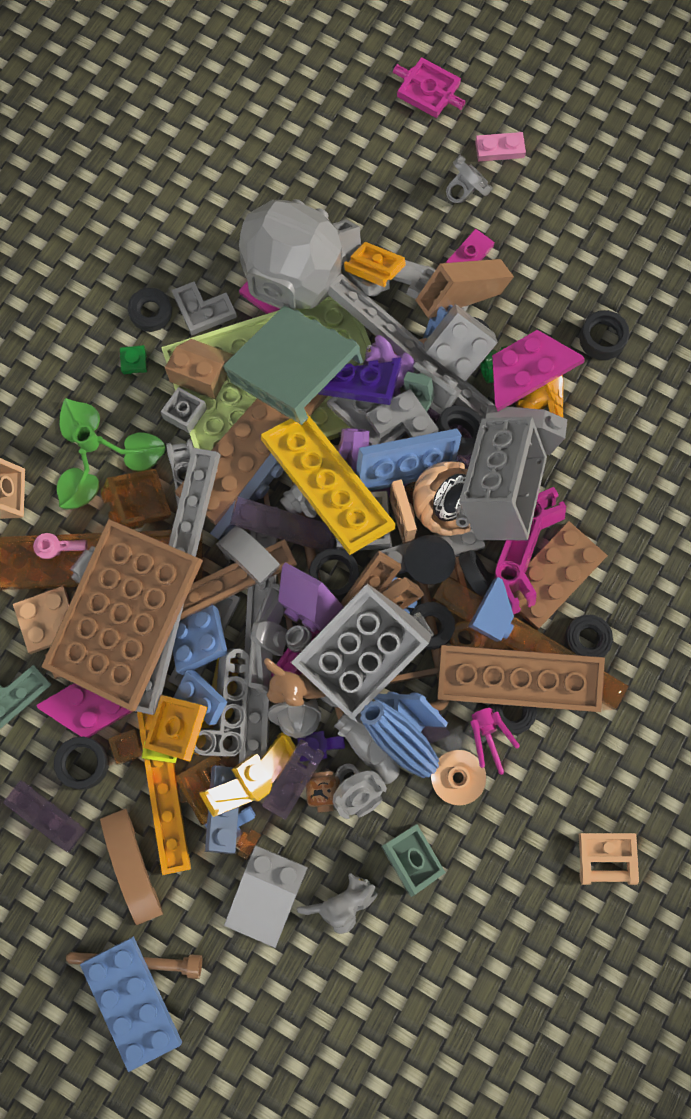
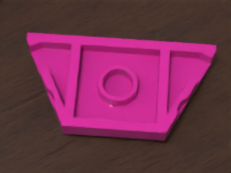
[492,330,584,412]
[36,683,133,738]

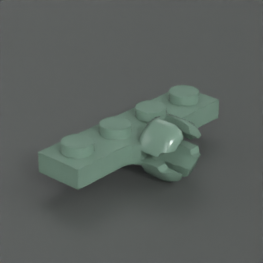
[0,665,52,730]

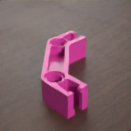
[495,487,566,615]

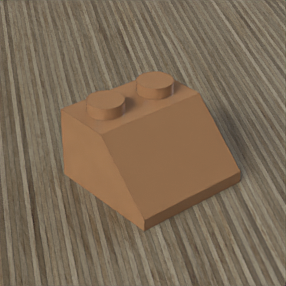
[165,339,234,399]

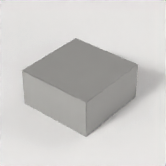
[161,387,207,434]

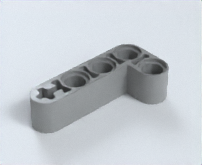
[193,648,249,756]

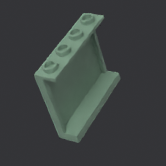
[223,305,363,425]

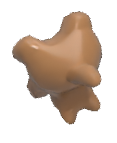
[264,658,326,706]

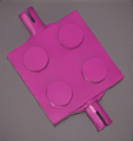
[393,57,465,118]

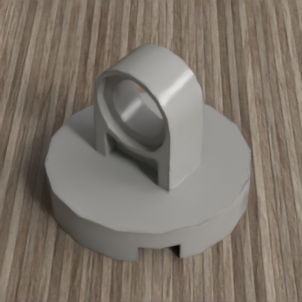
[446,155,493,203]
[332,764,387,819]

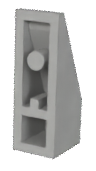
[484,405,567,456]

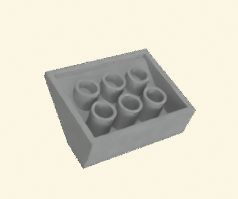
[291,584,432,720]

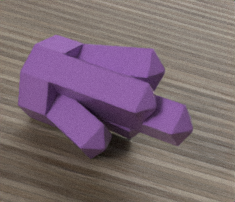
[337,428,369,473]

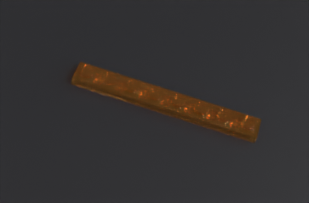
[432,577,629,710]

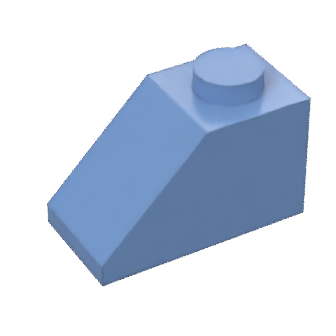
[469,577,514,642]

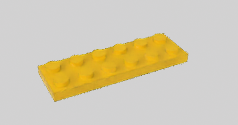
[261,412,395,555]

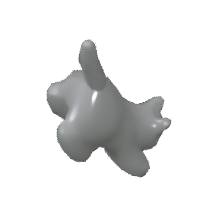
[297,873,378,934]

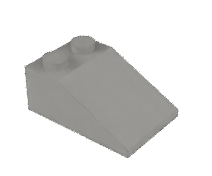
[224,846,308,948]

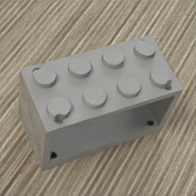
[459,416,547,540]

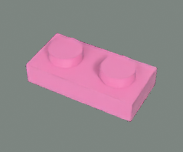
[475,132,526,162]

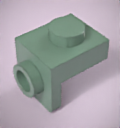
[404,371,435,412]

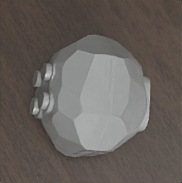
[239,199,343,310]

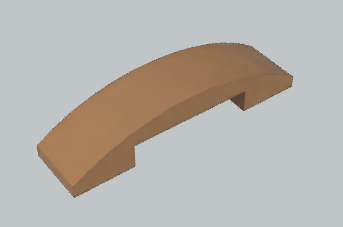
[100,809,163,925]

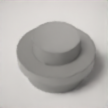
[285,626,312,652]

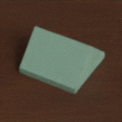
[381,824,446,897]

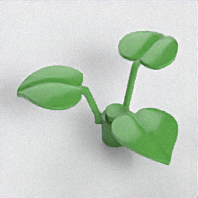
[57,398,166,509]

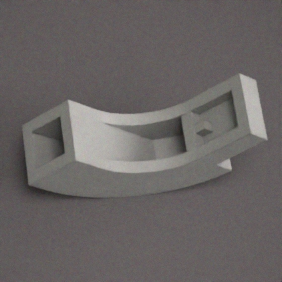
[333,219,390,296]
[216,526,280,586]

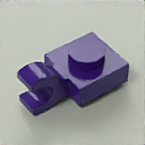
[297,731,345,762]

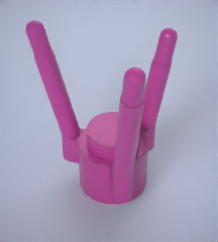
[470,708,520,775]

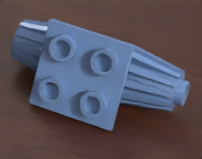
[360,692,448,778]

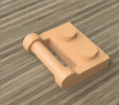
[579,833,639,885]

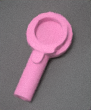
[33,533,88,559]

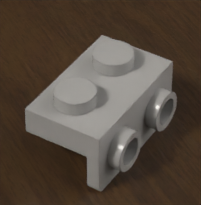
[402,360,462,415]

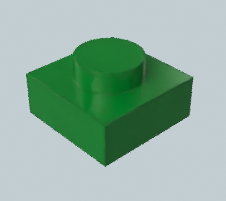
[120,345,147,374]

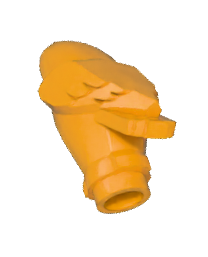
[515,375,564,417]

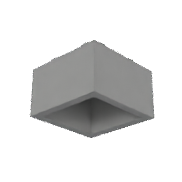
[424,304,498,382]

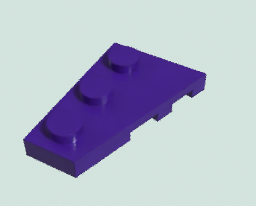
[318,357,402,405]

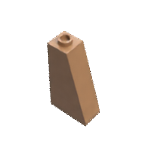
[416,259,514,318]

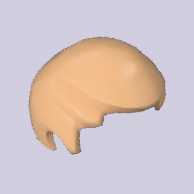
[413,462,471,536]

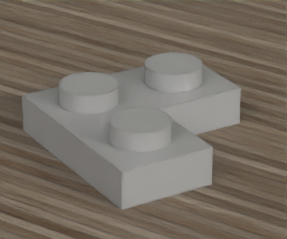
[172,282,237,336]
[366,389,438,438]

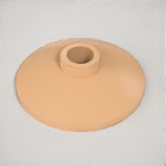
[431,750,486,805]

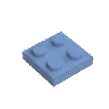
[173,605,228,675]

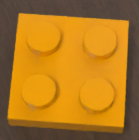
[144,695,207,762]

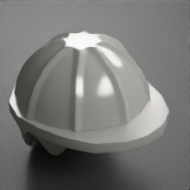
[268,699,321,739]

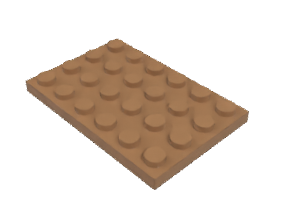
[41,519,203,711]

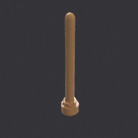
[66,952,202,979]

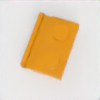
[343,242,406,287]

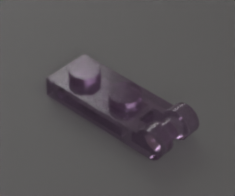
[262,739,325,820]

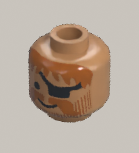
[305,772,340,813]

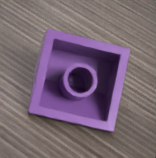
[278,562,344,632]

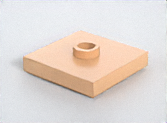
[389,479,417,544]

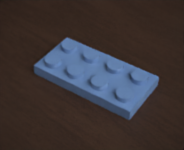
[356,429,462,491]
[80,936,182,1072]

